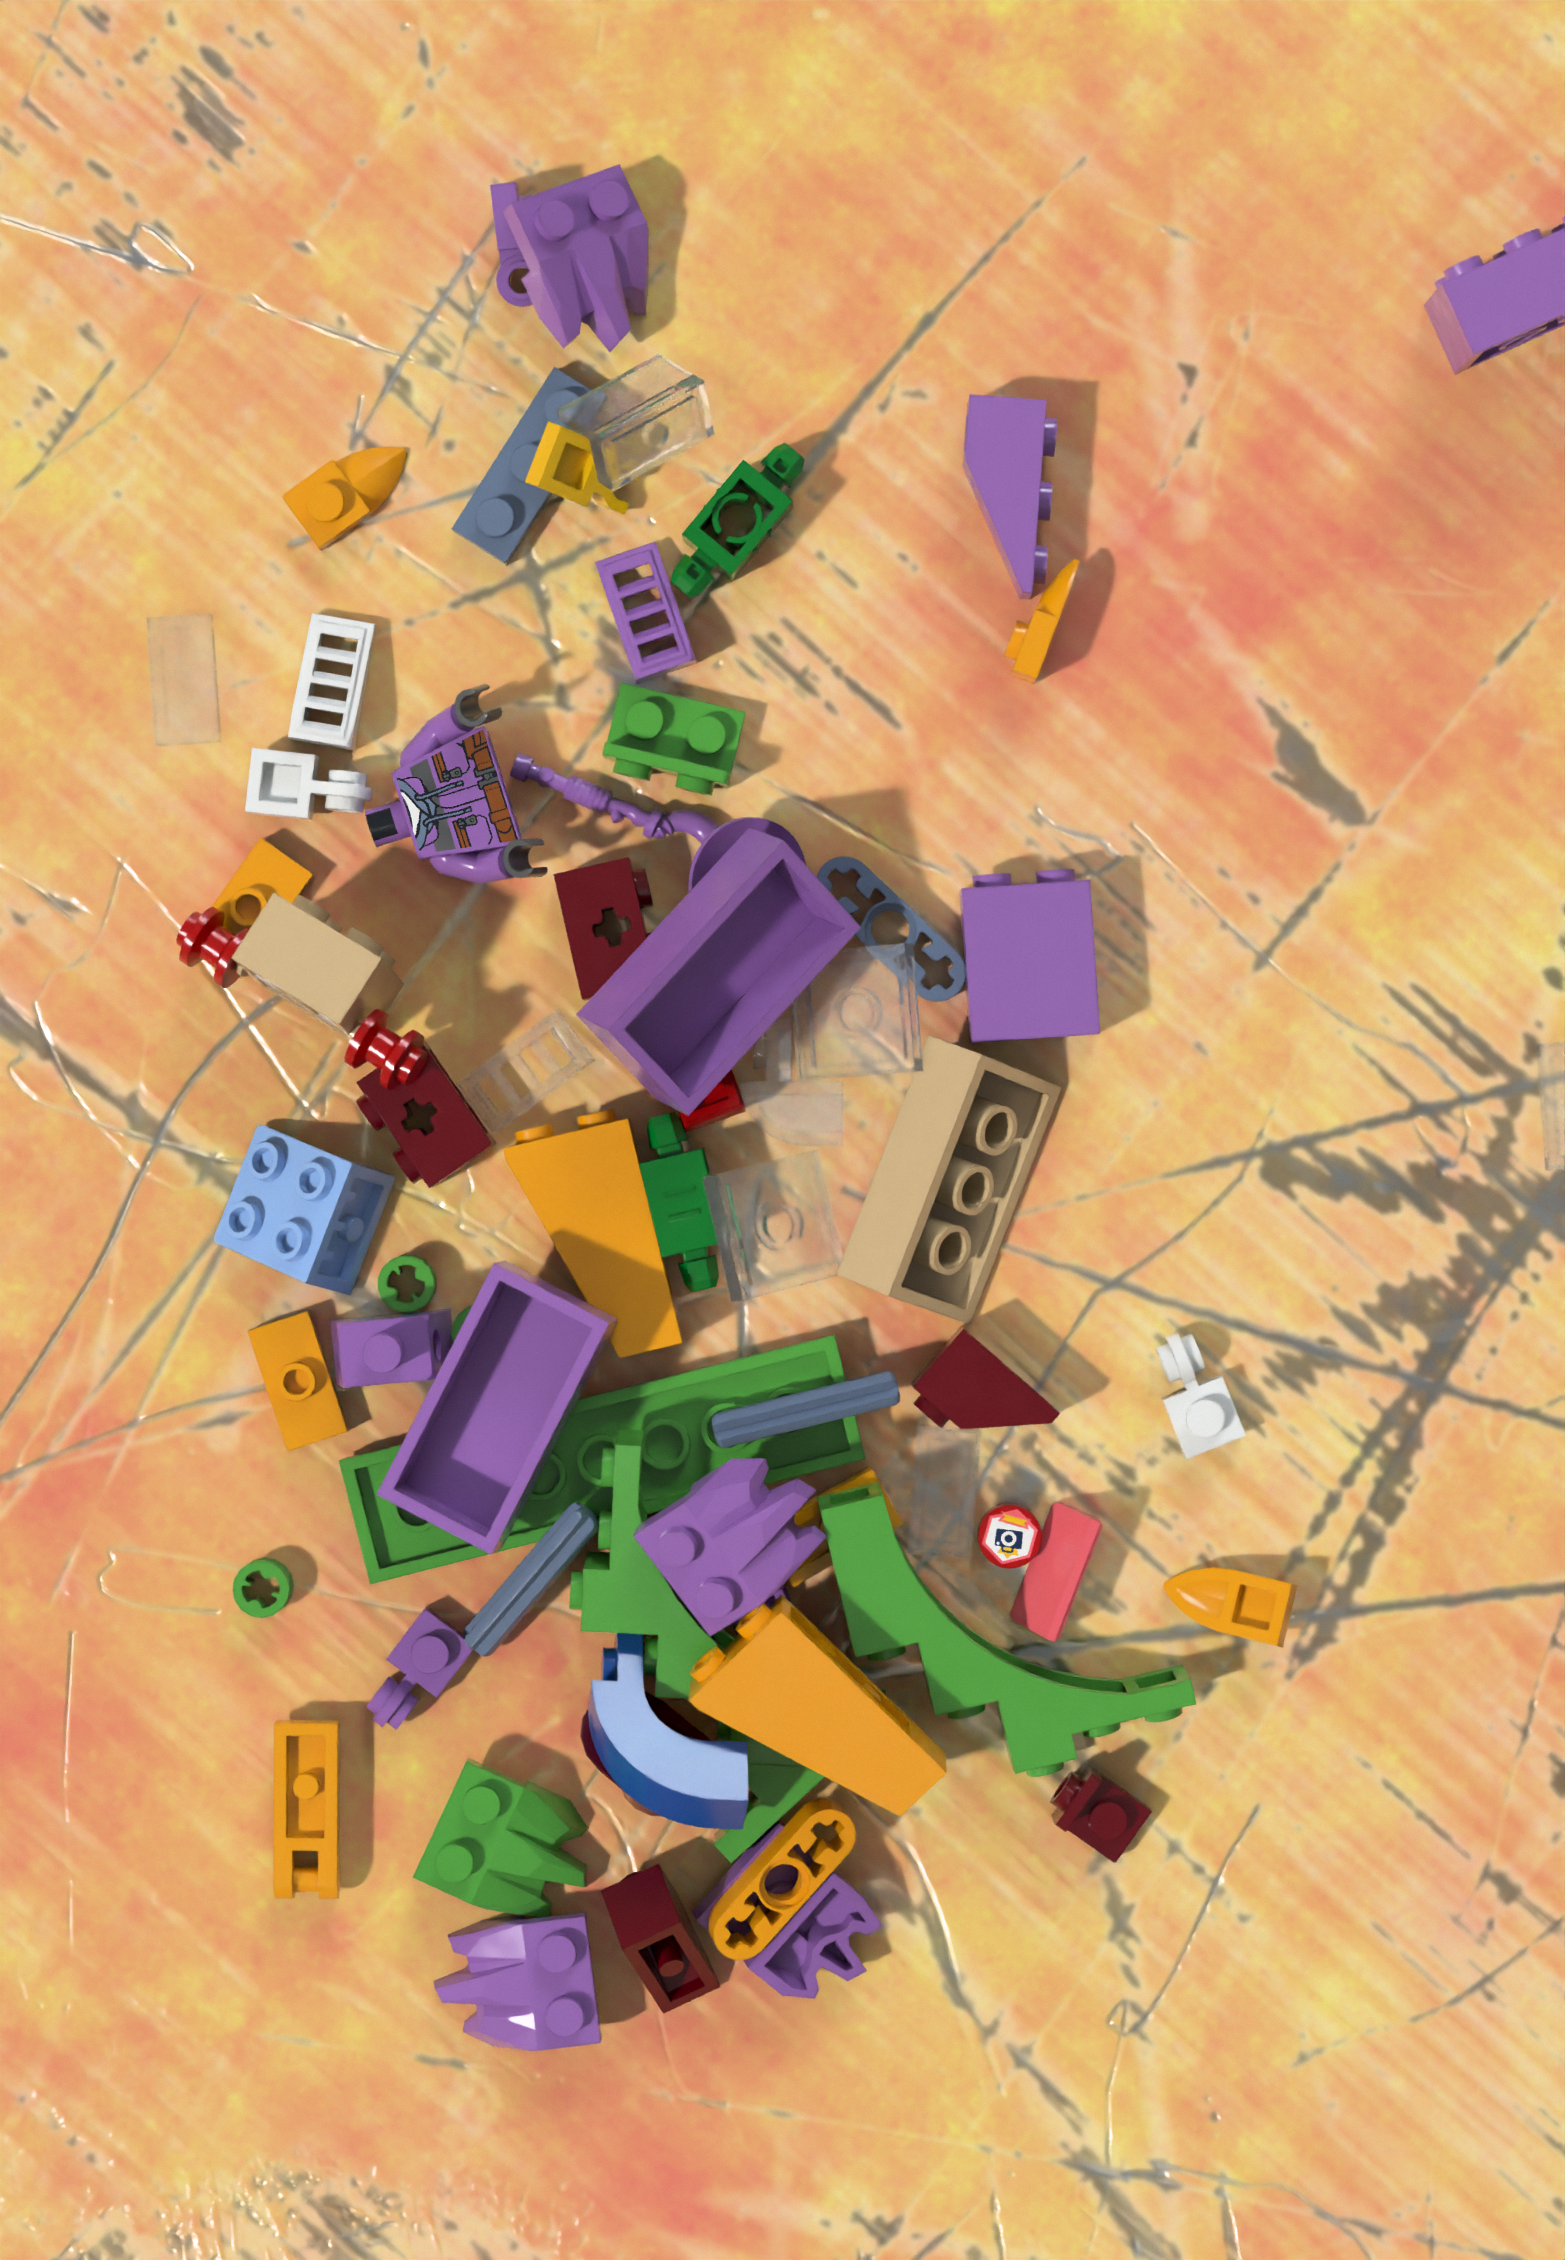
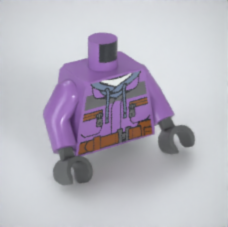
[365,684,548,884]

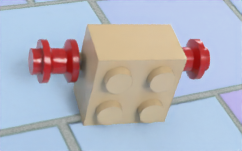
[176,893,428,1090]

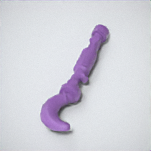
[510,752,719,844]

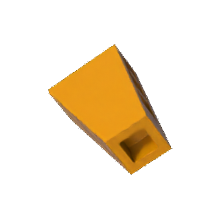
[503,1108,683,1358]
[689,1594,947,1817]

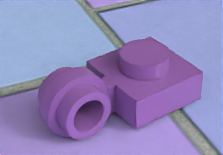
[490,182,533,307]
[366,1606,473,1730]

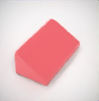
[1010,1502,1103,1642]

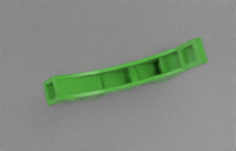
[570,1429,886,1766]
[817,1482,1196,1777]

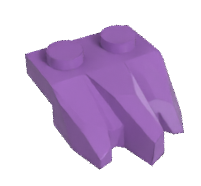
[503,164,649,352]
[633,1458,827,1637]
[692,1820,882,1999]
[434,1912,602,2051]

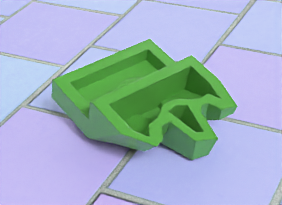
[413,1758,588,1918]

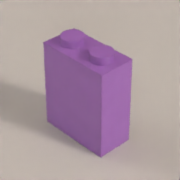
[959,869,1100,1043]

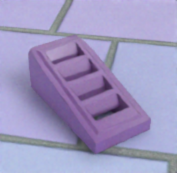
[595,542,697,684]

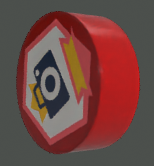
[977,1503,1042,1569]

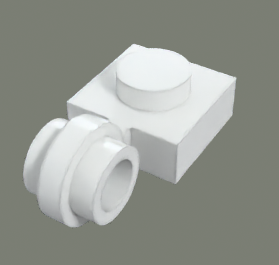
[245,748,372,820]
[1156,1332,1246,1459]

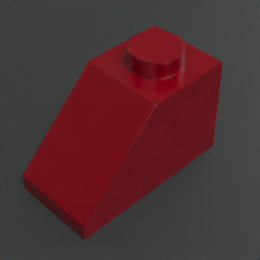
[911,1326,1060,1429]
[601,1863,721,2014]

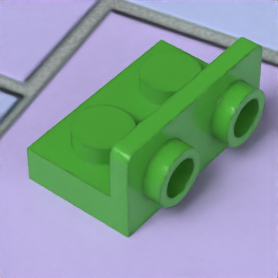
[602,682,746,796]

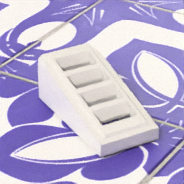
[288,613,376,751]

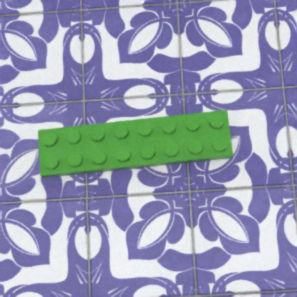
[339,1334,866,1584]

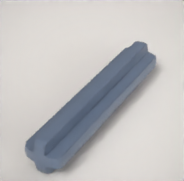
[712,1371,900,1448]
[463,1502,599,1657]

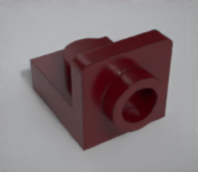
[1050,1764,1152,1863]

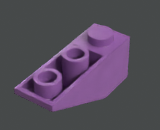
[963,394,1057,600]

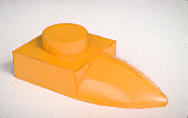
[281,447,407,551]
[1004,559,1080,684]
[1163,1567,1298,1648]

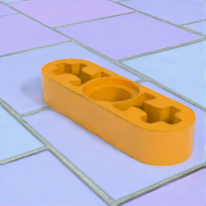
[707,1799,856,1960]

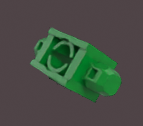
[671,443,805,599]
[639,1112,726,1292]

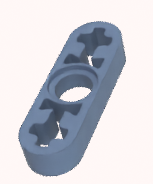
[817,856,966,1002]

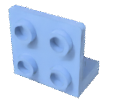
[214,1125,396,1295]

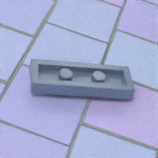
[451,367,609,565]

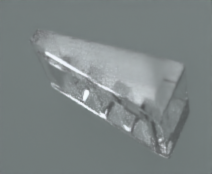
[456,1008,596,1135]

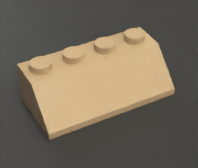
[836,1035,1062,1324]

